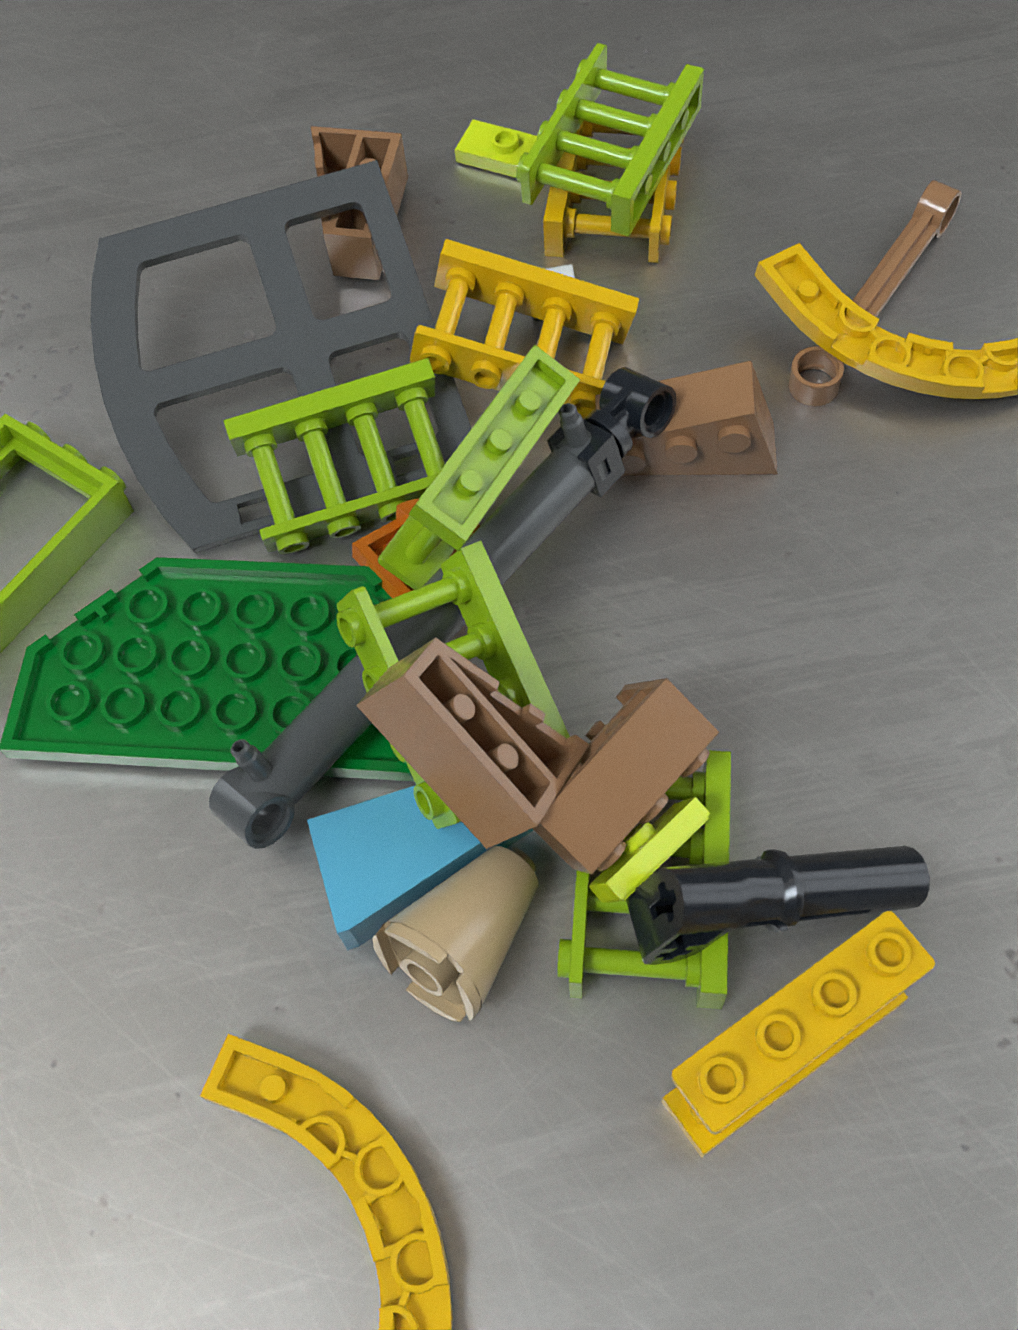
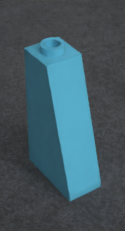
[307,786,534,950]

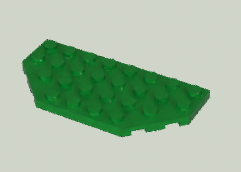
[0,557,415,782]

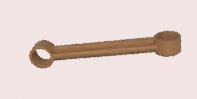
[788,180,962,407]

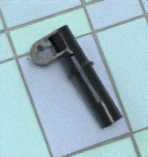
[626,846,930,965]

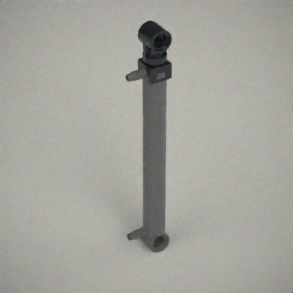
[209,367,676,849]

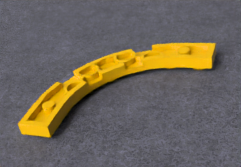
[754,243,1018,399]
[200,1034,453,1330]

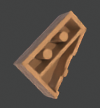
[311,126,408,280]
[596,361,778,476]
[356,637,590,849]
[532,678,719,874]

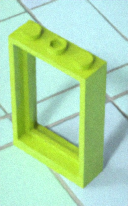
[0,413,134,654]

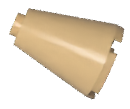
[372,846,539,1022]

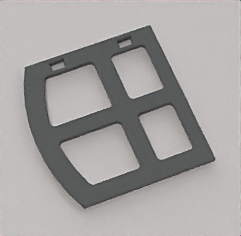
[90,160,472,553]

